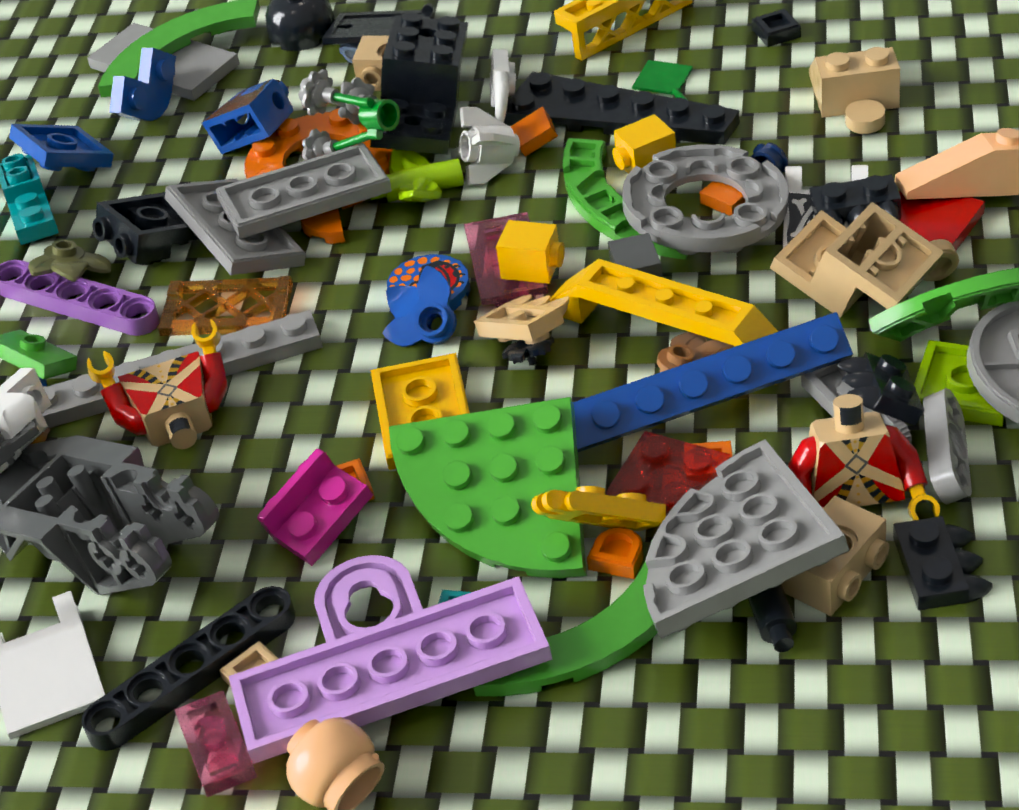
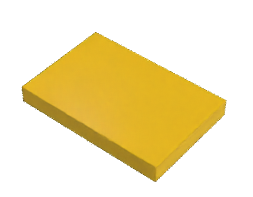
[370,353,470,470]

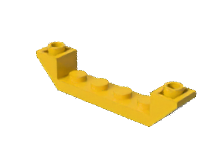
[550,259,778,385]

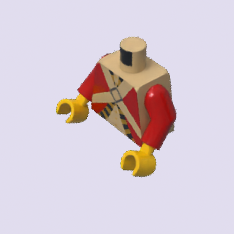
[87,319,228,449]
[787,394,940,520]

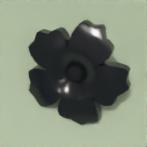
[502,336,555,366]

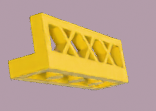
[554,0,693,61]

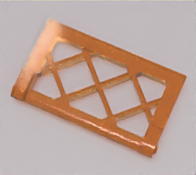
[158,276,293,336]

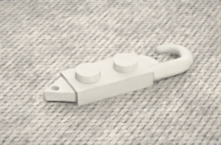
[489,48,516,123]

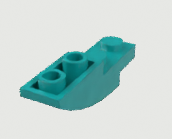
[0,154,59,245]

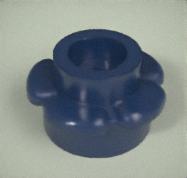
[751,143,788,174]

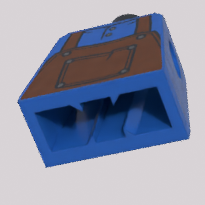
[202,79,293,154]

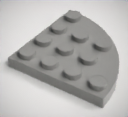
[643,439,849,639]

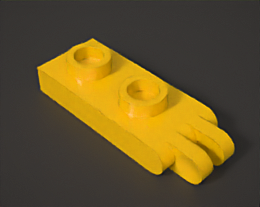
[531,486,666,532]

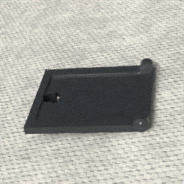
[322,3,435,44]

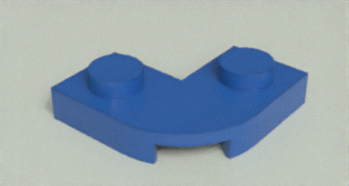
[109,48,176,121]

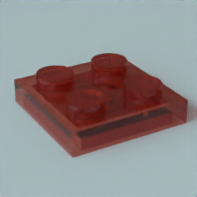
[605,431,730,516]

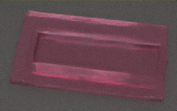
[464,212,548,308]

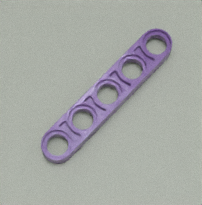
[0,260,160,336]

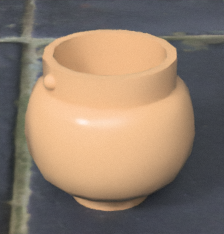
[287,717,385,810]

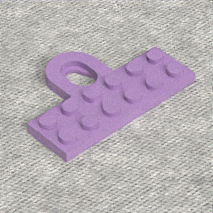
[228,555,552,764]

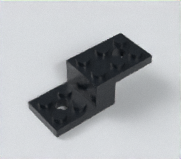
[370,13,468,155]

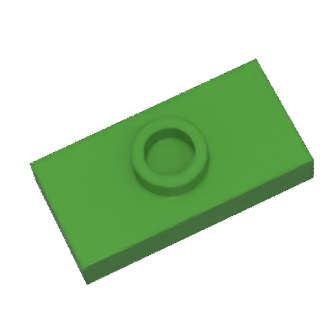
[0,329,77,379]

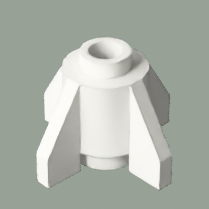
[451,107,520,186]

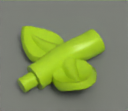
[370,149,464,202]

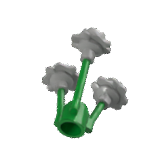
[298,69,400,161]

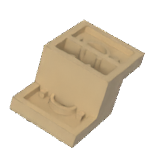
[770,202,944,318]

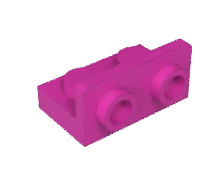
[257,448,373,566]

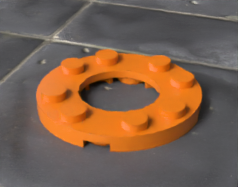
[244,108,393,209]

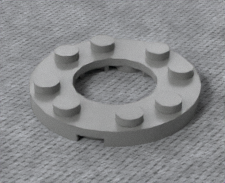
[622,145,789,255]

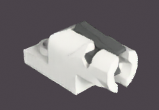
[0,368,52,474]

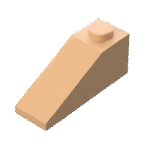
[894,128,1019,199]

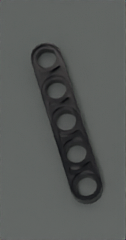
[82,586,295,751]

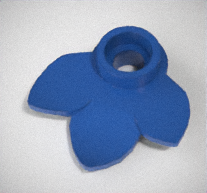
[382,266,457,347]

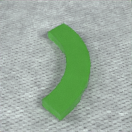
[98,0,260,97]
[562,138,688,260]
[868,267,1019,342]
[474,540,658,696]

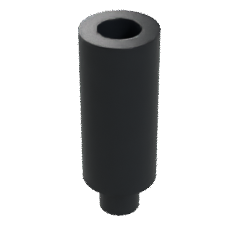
[748,584,797,652]

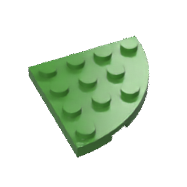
[389,397,587,578]

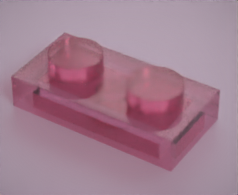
[174,690,257,798]

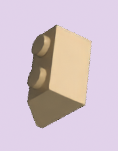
[809,47,900,118]

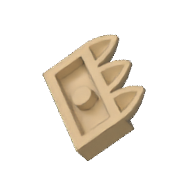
[474,294,569,344]

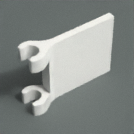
[0,591,105,739]

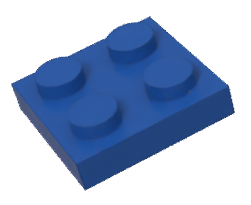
[9,124,114,171]

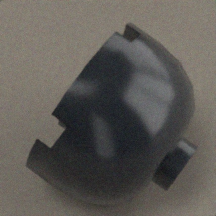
[265,0,335,51]

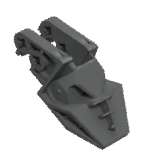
[0,435,220,595]

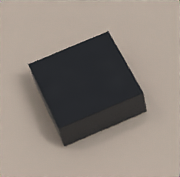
[752,9,801,47]

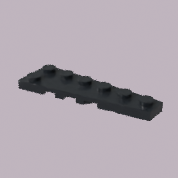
[504,72,740,145]

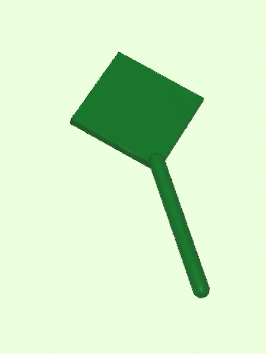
[632,60,693,100]

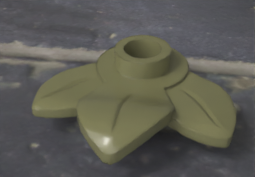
[28,240,111,282]

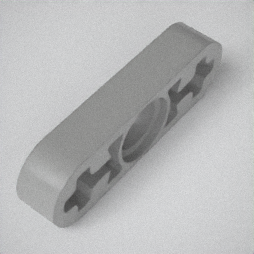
[923,388,972,505]

